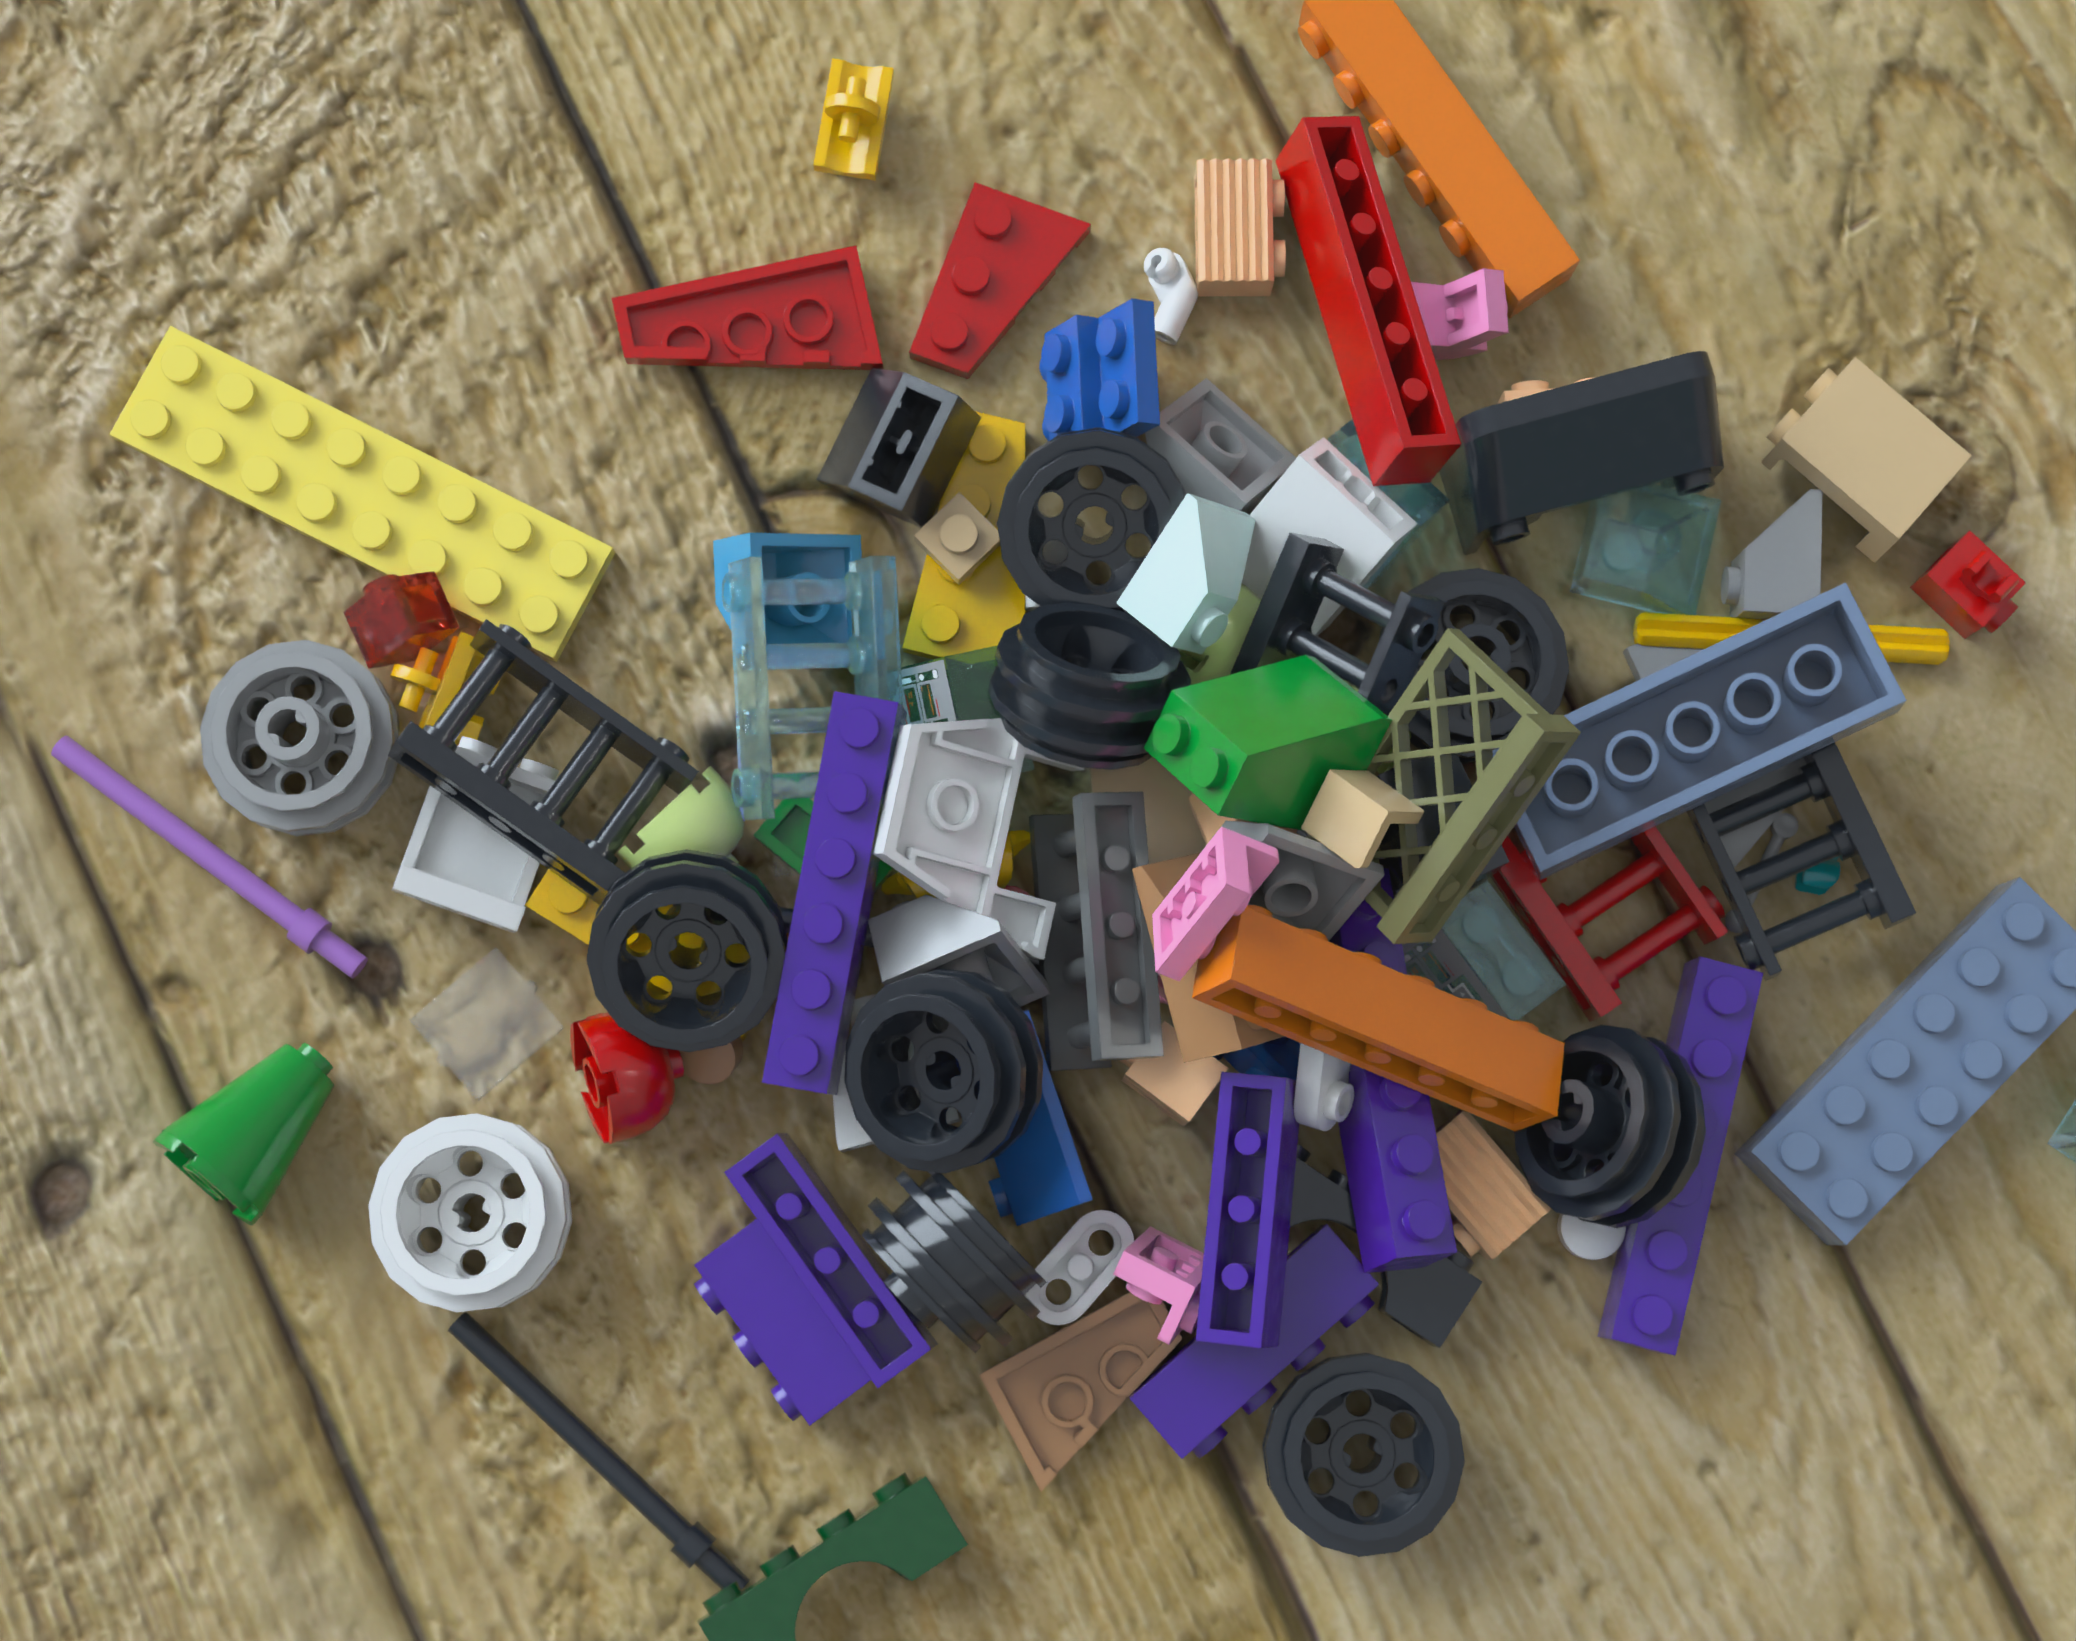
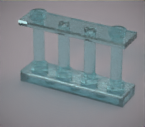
[722,556,903,821]

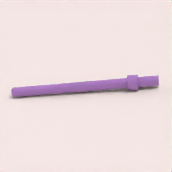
[51,735,368,979]

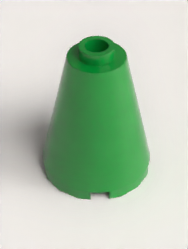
[153,1043,334,1226]

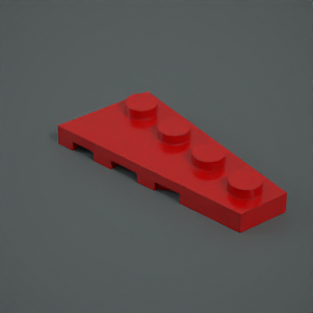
[611,245,884,370]

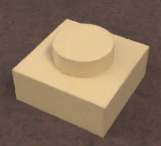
[914,492,1000,585]

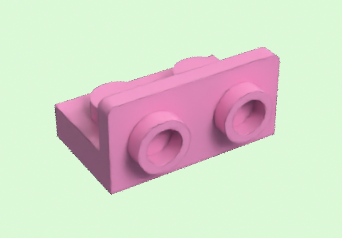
[1152,826,1279,982]
[1113,1226,1204,1345]

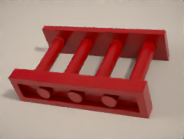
[1491,826,1728,1022]

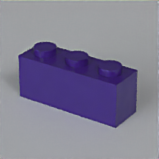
[694,1219,871,1426]

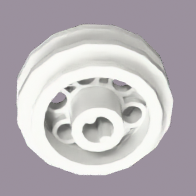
[368,1113,572,1312]

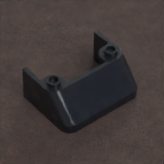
[1439,351,1724,555]

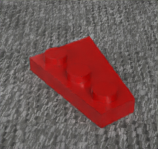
[909,182,1091,379]

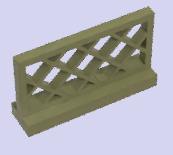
[1306,628,1581,944]

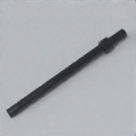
[448,1312,750,1590]

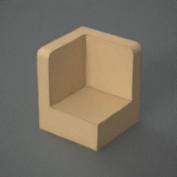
[1301,770,1424,868]

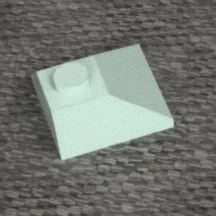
[1117,493,1256,654]

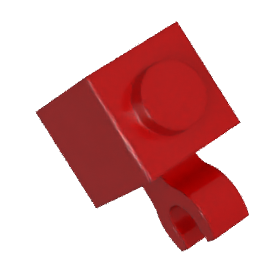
[1910,530,2026,639]

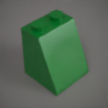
[1143,655,1392,831]

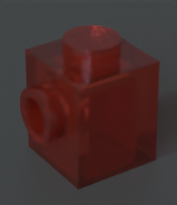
[343,571,460,669]

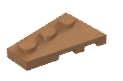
[979,1292,1182,1492]

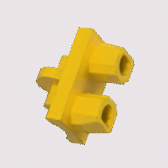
[813,58,894,181]
[390,632,500,746]

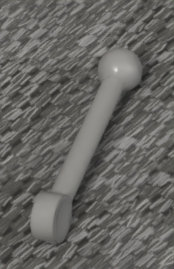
[1725,813,1798,933]

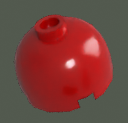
[570,1012,684,1145]

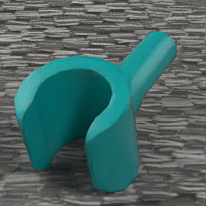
[1795,856,1840,895]

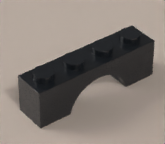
[1290,1144,1482,1348]

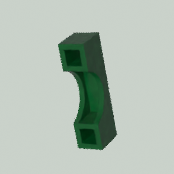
[697,1472,968,1641]

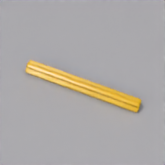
[1633,612,1950,665]

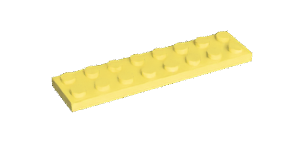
[110,326,616,662]

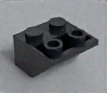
[816,368,981,528]

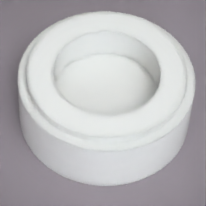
[1557,1214,1626,1260]

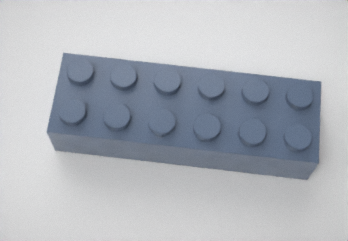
[1492,583,1907,880]
[1734,877,2076,1246]

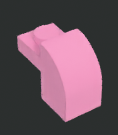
[1411,268,1509,360]

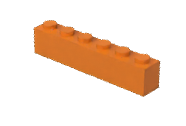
[1298,0,1580,319]
[1192,905,1565,1132]

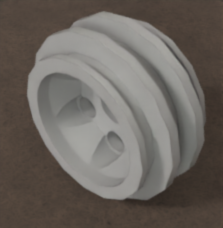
[200,640,400,836]

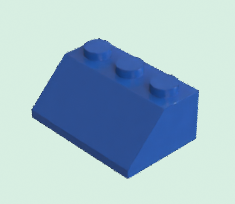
[956,1010,1093,1226]

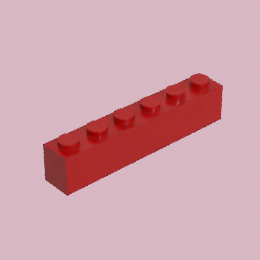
[1275,116,1461,486]

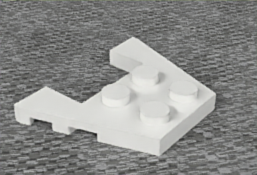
[872,718,1084,960]

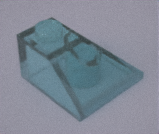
[1570,484,1721,615]

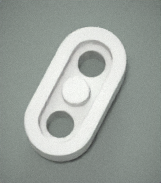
[1294,1043,1354,1131]
[1026,1210,1134,1325]

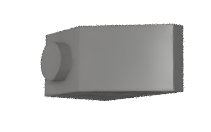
[1721,489,1823,620]

